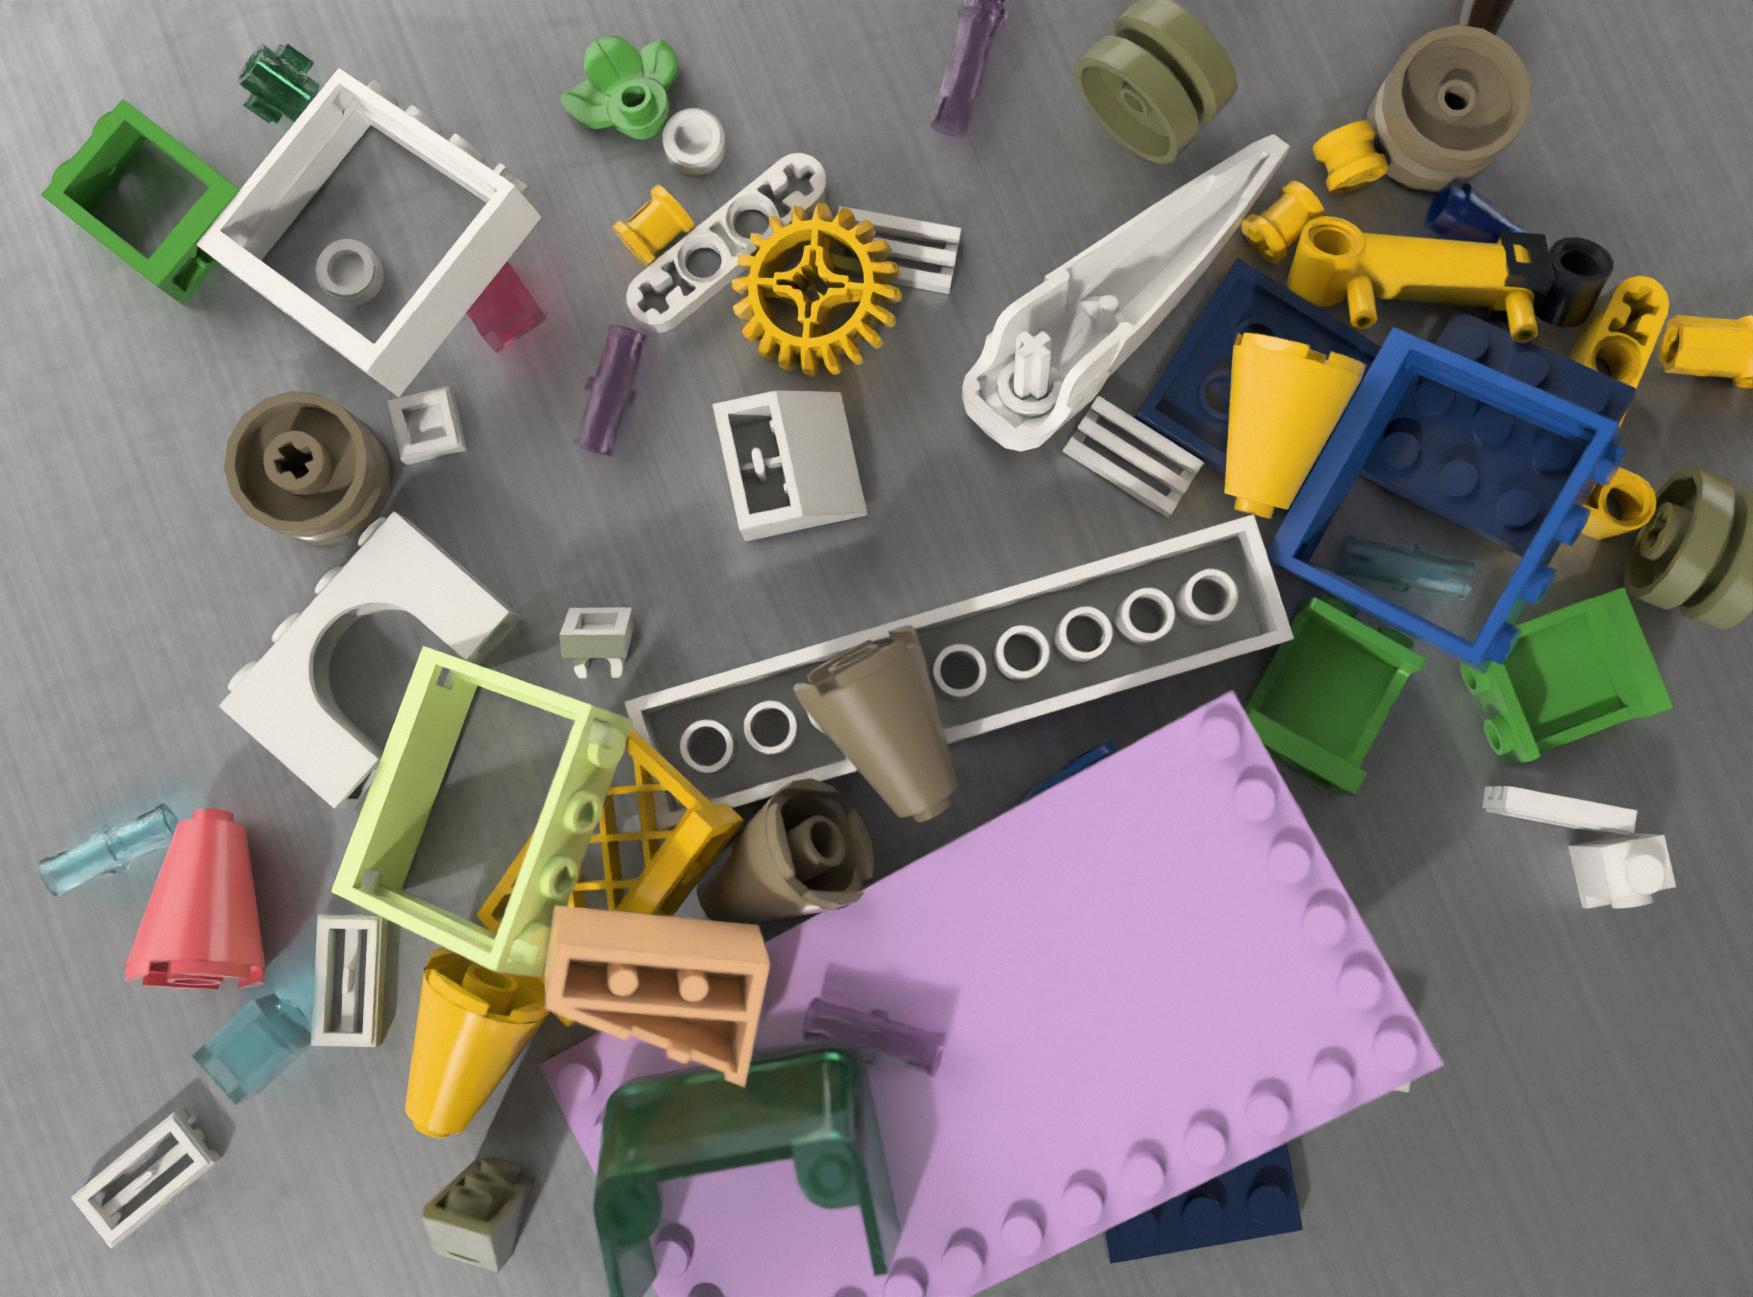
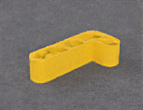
[1568,275,1670,540]

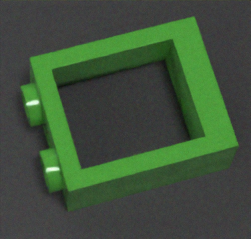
[41,99,240,305]

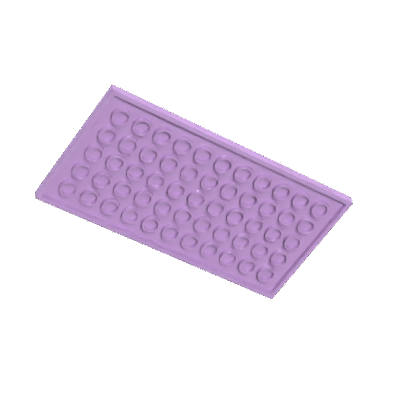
[538,690,1444,1297]

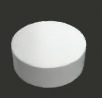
[663,108,726,176]
[316,239,384,306]

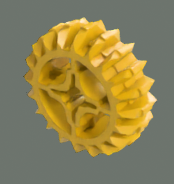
[731,202,902,377]

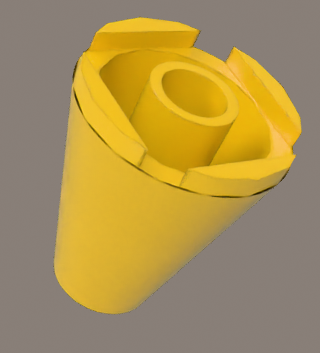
[1224,333,1366,519]
[405,946,550,1138]

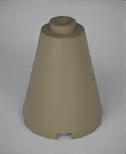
[792,625,958,822]
[697,778,875,924]

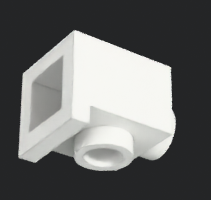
[1568,833,1676,909]

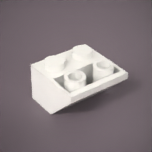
[712,390,867,542]

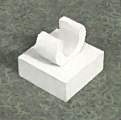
[559,607,634,678]

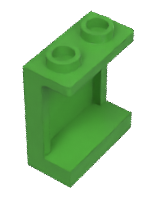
[1460,587,1674,763]
[1242,595,1427,796]

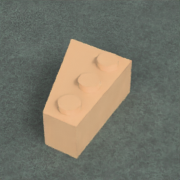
[544,905,770,1088]

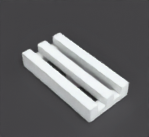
[830,206,961,294]
[1062,395,1204,518]
[1482,786,1638,836]
[311,913,388,1047]
[71,1108,222,1248]

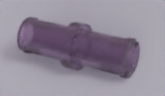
[573,324,648,457]
[802,997,946,1078]

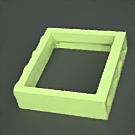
[331,646,633,977]

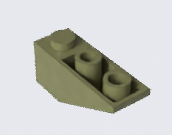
[421,1157,535,1273]

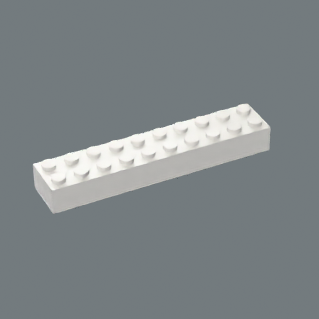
[625,514,1294,829]

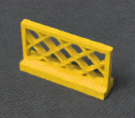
[476,727,744,1027]

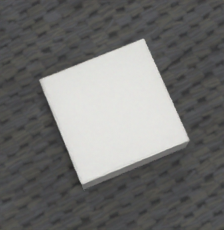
[388,386,467,465]

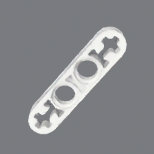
[626,153,827,333]

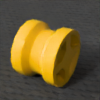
[1312,120,1389,196]

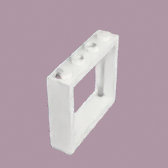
[196,68,542,397]

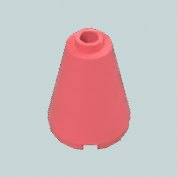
[124,809,266,989]

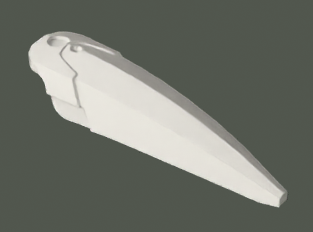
[962,134,1290,451]

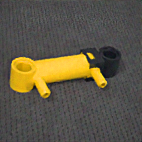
[1287,216,1614,343]

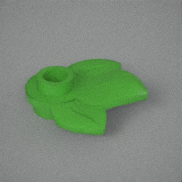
[561,36,679,139]

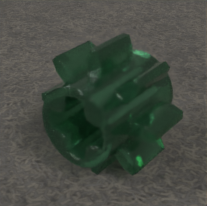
[237,43,319,124]

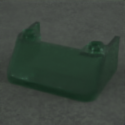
[593,1042,901,1297]

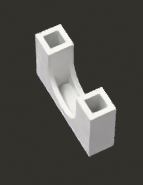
[219,511,522,809]

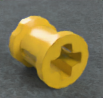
[1241,181,1326,265]
[611,184,695,267]

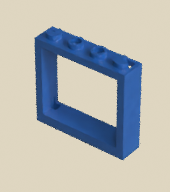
[1266,327,1626,674]

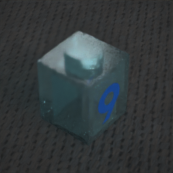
[192,993,311,1105]

